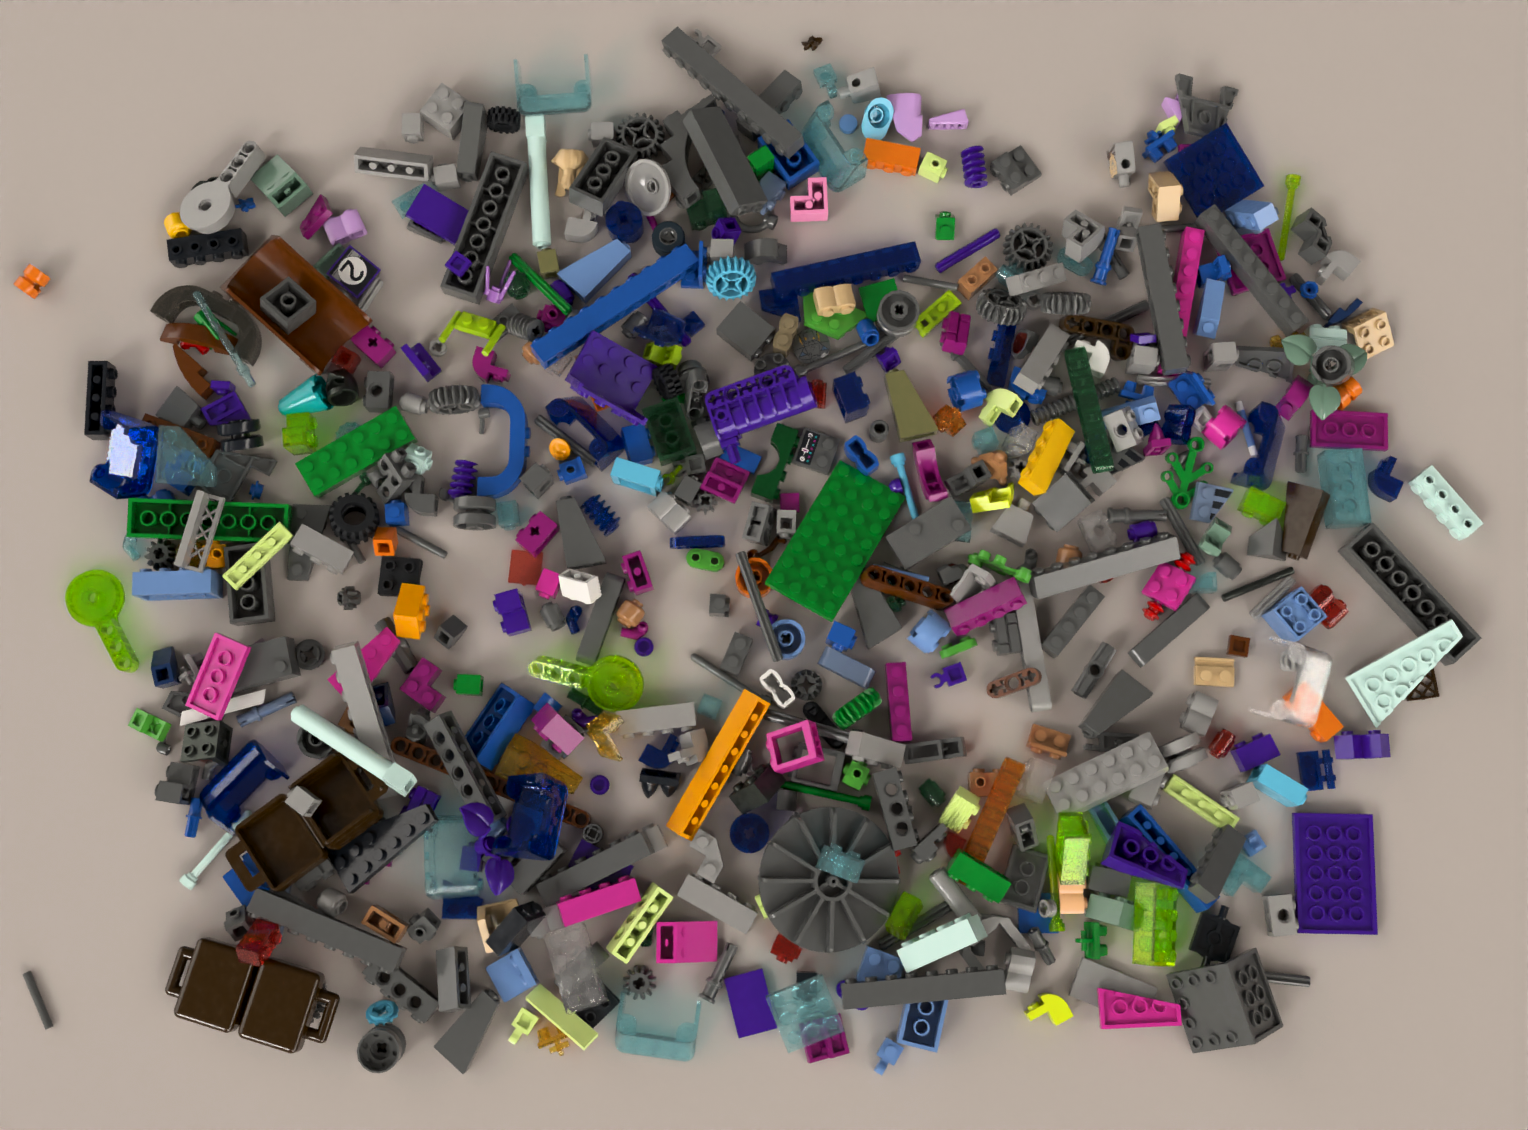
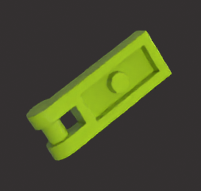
[914,290,962,338]

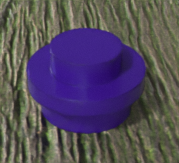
[634,637,654,657]
[590,775,610,795]

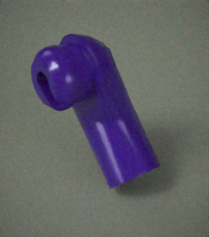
[571,708,599,727]

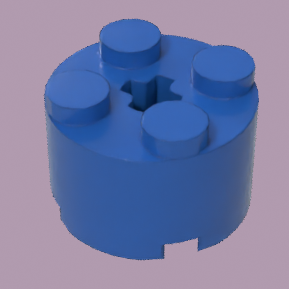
[947,370,987,413]

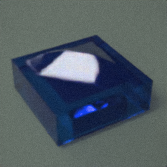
[679,311,705,338]

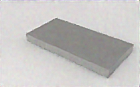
[1068,957,1158,1007]

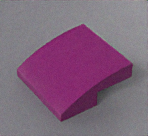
[700,457,750,504]
[798,1013,850,1063]

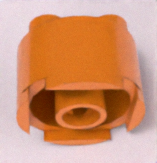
[735,557,772,599]

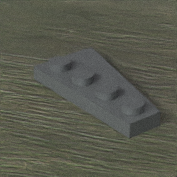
[287,504,332,581]

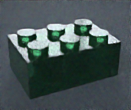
[641,397,697,467]

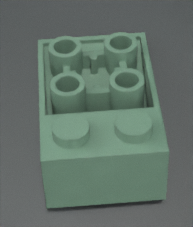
[250,154,313,217]

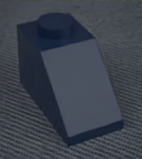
[372,682,396,726]

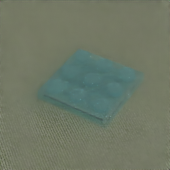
[766,974,845,1053]

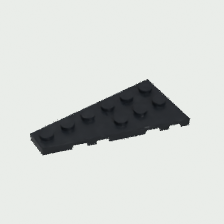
[325,804,439,893]

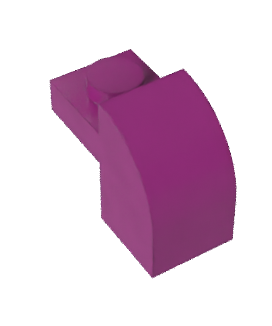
[472,346,511,384]
[1273,375,1314,421]

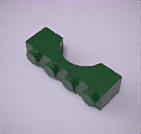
[751,423,801,504]

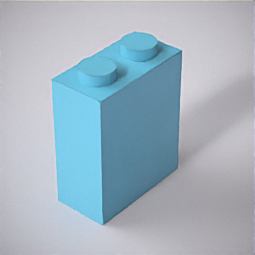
[1246,764,1308,807]

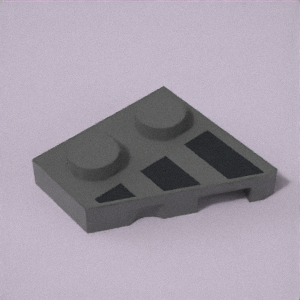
[1093,442,1145,475]

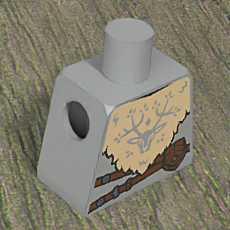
[1106,141,1136,188]

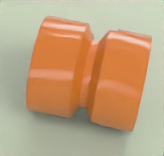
[13,263,51,299]
[1333,377,1362,411]

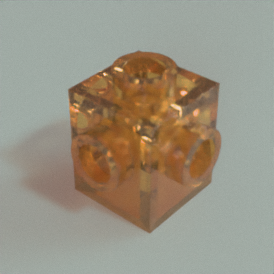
[932,404,967,437]

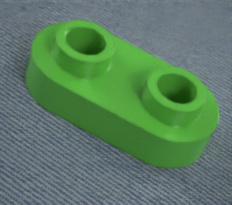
[686,548,724,572]
[939,636,978,659]

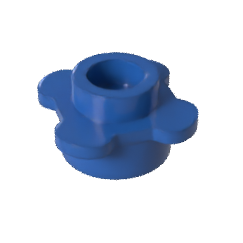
[249,481,264,500]

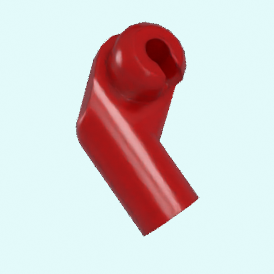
[180,342,209,355]

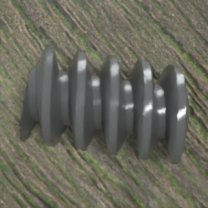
[506,313,545,342]

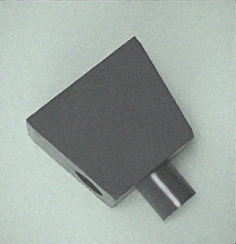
[156,386,207,430]

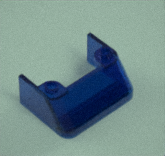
[199,739,290,836]

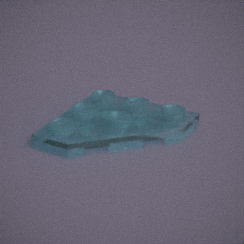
[155,425,217,487]

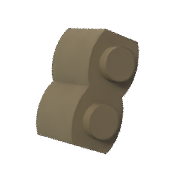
[773,313,799,358]

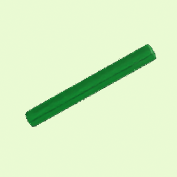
[508,253,573,315]

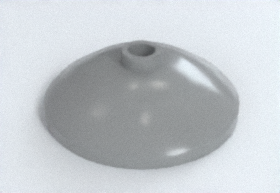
[625,159,671,216]

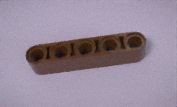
[860,565,954,611]

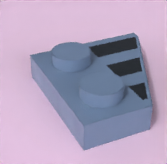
[1189,482,1234,523]

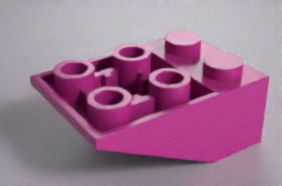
[656,921,717,963]

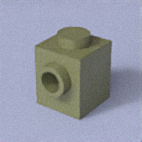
[537,248,560,279]

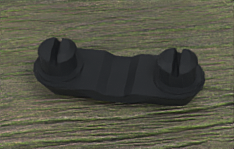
[803,701,844,749]

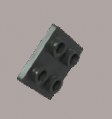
[180,720,233,766]

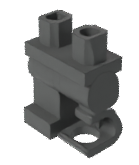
[366,448,417,504]

